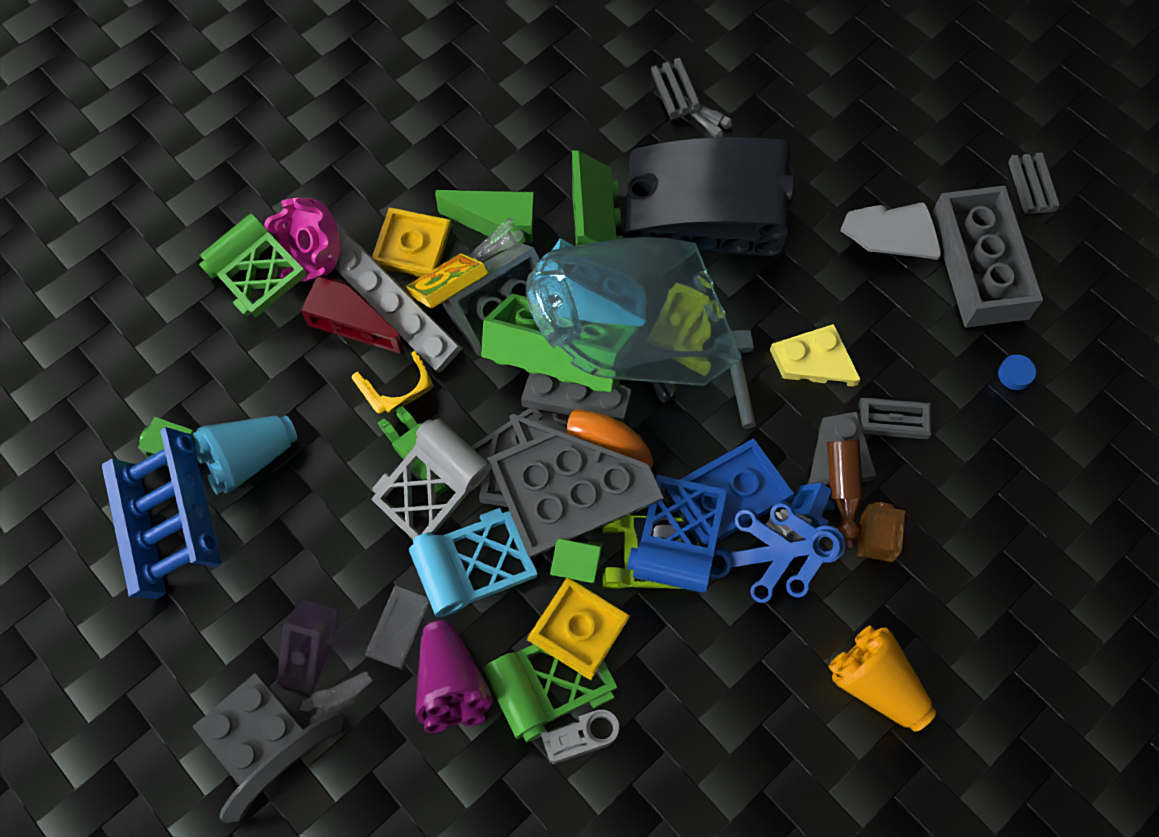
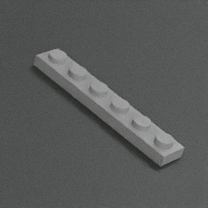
[309,221,463,373]

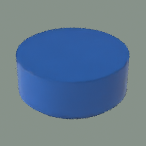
[998,355,1036,390]

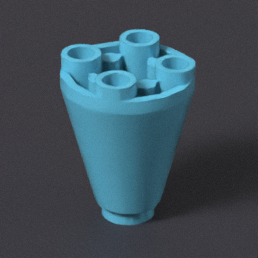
[193,415,297,495]

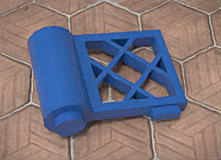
[627,475,727,594]

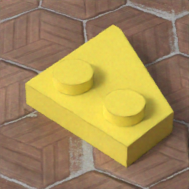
[770,324,860,386]

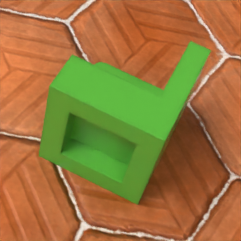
[550,538,603,583]

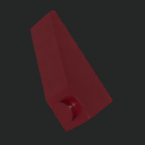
[301,276,403,354]

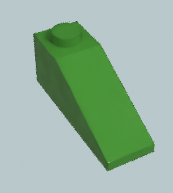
[435,190,534,245]

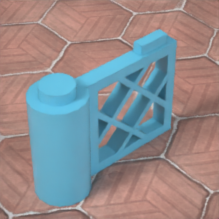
[409,508,537,617]

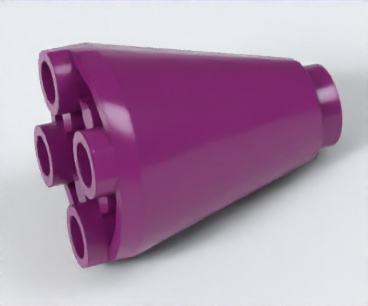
[415,620,493,733]

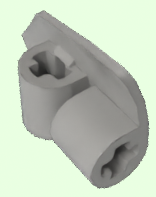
[840,203,941,260]

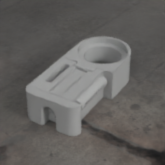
[541,710,619,764]

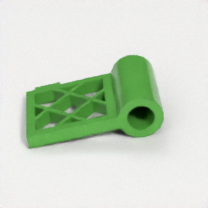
[199,213,307,318]
[483,644,617,742]

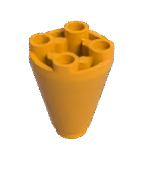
[828,626,936,732]

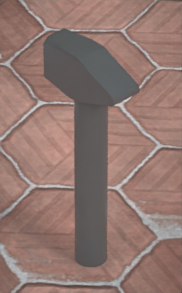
[711,330,756,429]

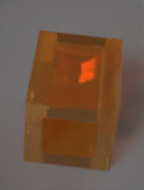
[857,502,905,562]

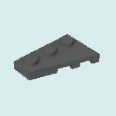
[521,373,631,423]

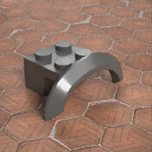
[192,673,345,823]

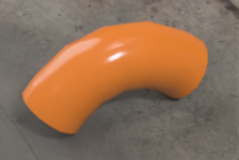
[567,409,653,469]

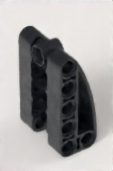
[623,137,793,256]

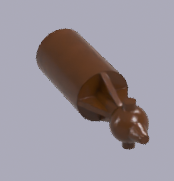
[827,440,863,548]

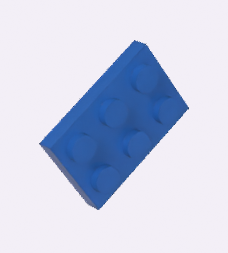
[664,438,794,548]

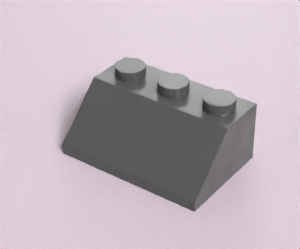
[442,242,542,356]

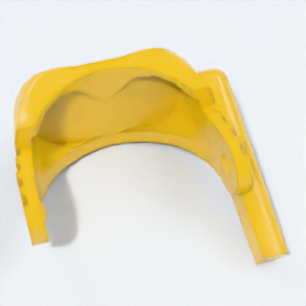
[352,351,434,414]

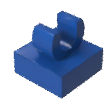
[791,483,835,526]

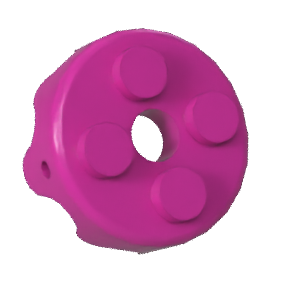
[264,197,341,282]

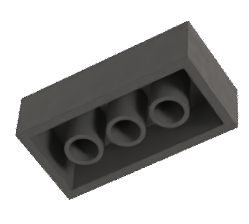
[931,186,1043,328]

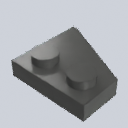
[807,412,876,488]

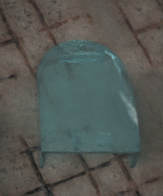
[527,237,742,386]

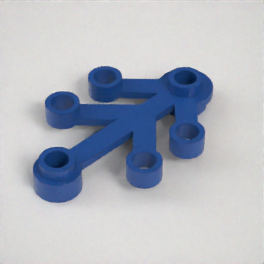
[710,501,845,603]

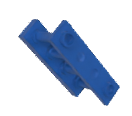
[102,427,222,600]

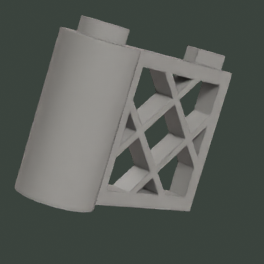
[371,419,491,540]

